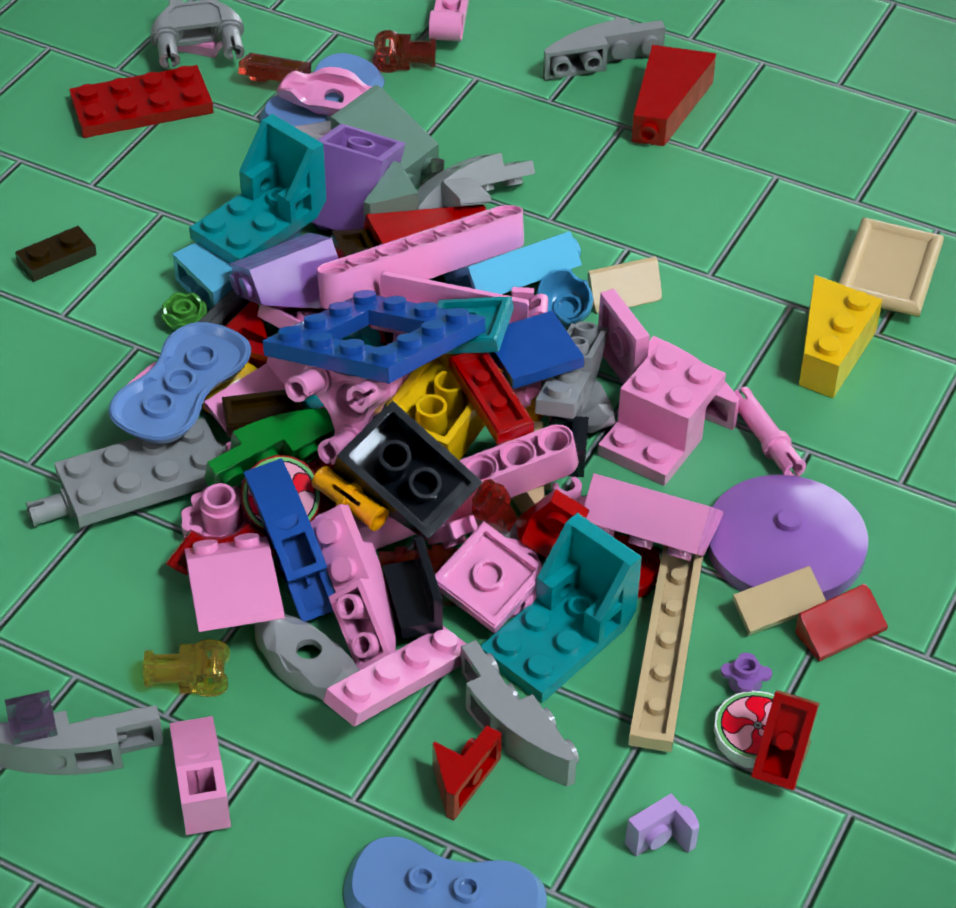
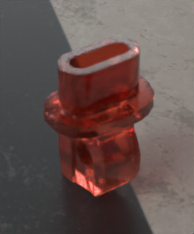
[472,479,517,532]

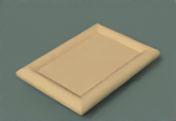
[839,217,944,317]

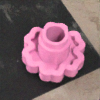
[181,483,251,537]

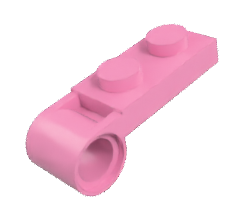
[429,0,469,42]

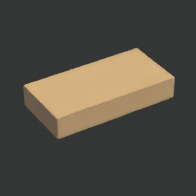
[733,566,826,636]

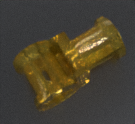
[143,639,230,697]

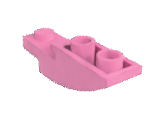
[310,504,396,670]

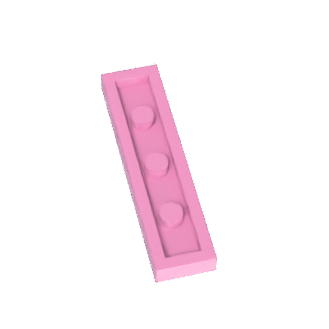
[323,626,466,727]

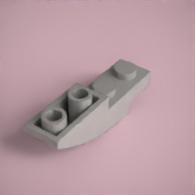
[543,18,666,80]
[417,153,535,210]
[535,322,608,419]
[461,640,579,787]
[0,705,164,775]

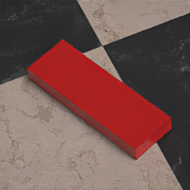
[449,352,534,445]

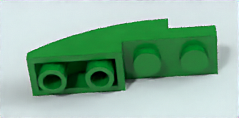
[204,408,335,487]

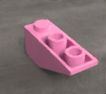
[169,716,231,835]

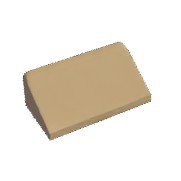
[587,256,662,314]

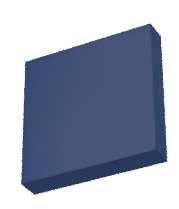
[489,310,584,389]

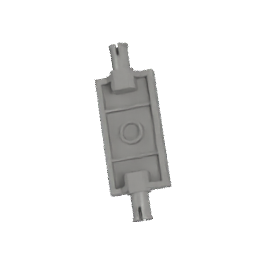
[26,417,231,527]

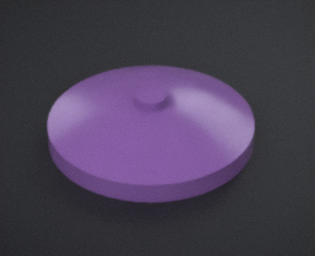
[707,475,868,601]

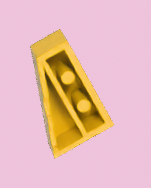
[799,275,883,398]

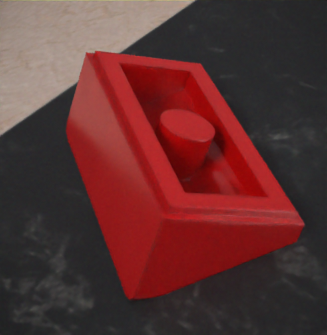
[795,584,888,662]

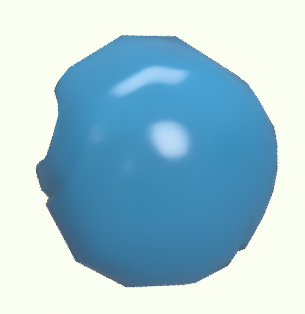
[537,268,594,327]

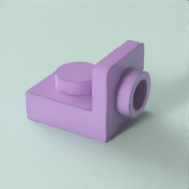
[625,793,699,856]

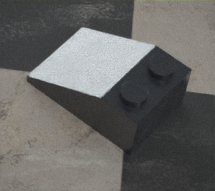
[333,400,483,541]

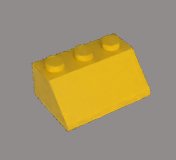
[386,354,503,460]

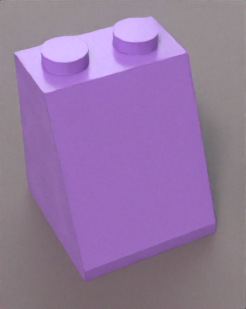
[311,123,406,230]
[229,233,339,309]

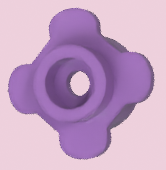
[721,653,772,693]

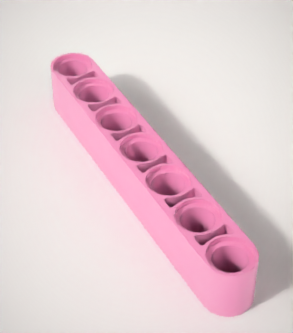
[317,205,524,309]
[315,424,579,550]

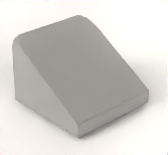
[441,178,491,207]

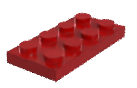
[69,65,214,138]

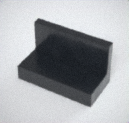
[382,536,443,639]

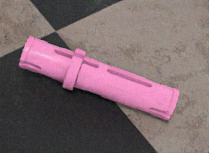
[734,387,806,477]

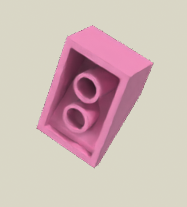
[184,533,285,632]

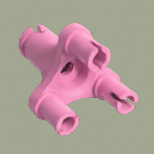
[285,366,408,465]

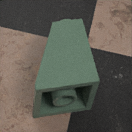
[330,84,440,189]

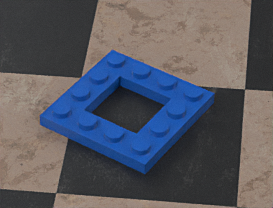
[263,290,486,384]

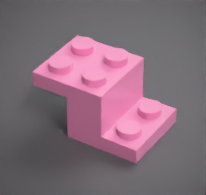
[597,344,726,486]

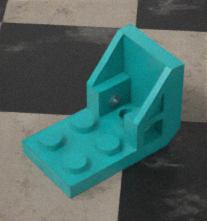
[189,114,326,264]
[481,513,642,704]

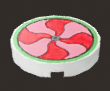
[714,690,774,769]

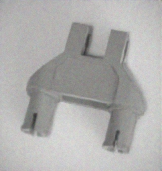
[150,0,245,68]

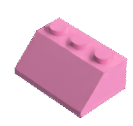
[584,473,724,561]

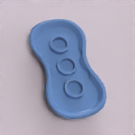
[259,53,385,127]
[109,322,251,444]
[343,837,547,908]

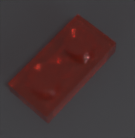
[238,53,311,83]

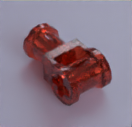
[372,30,436,73]

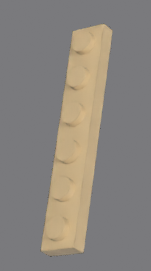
[628,545,703,752]

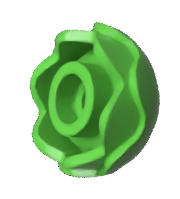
[161,292,207,330]

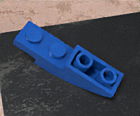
[243,458,335,622]

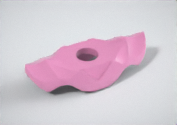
[277,67,373,116]

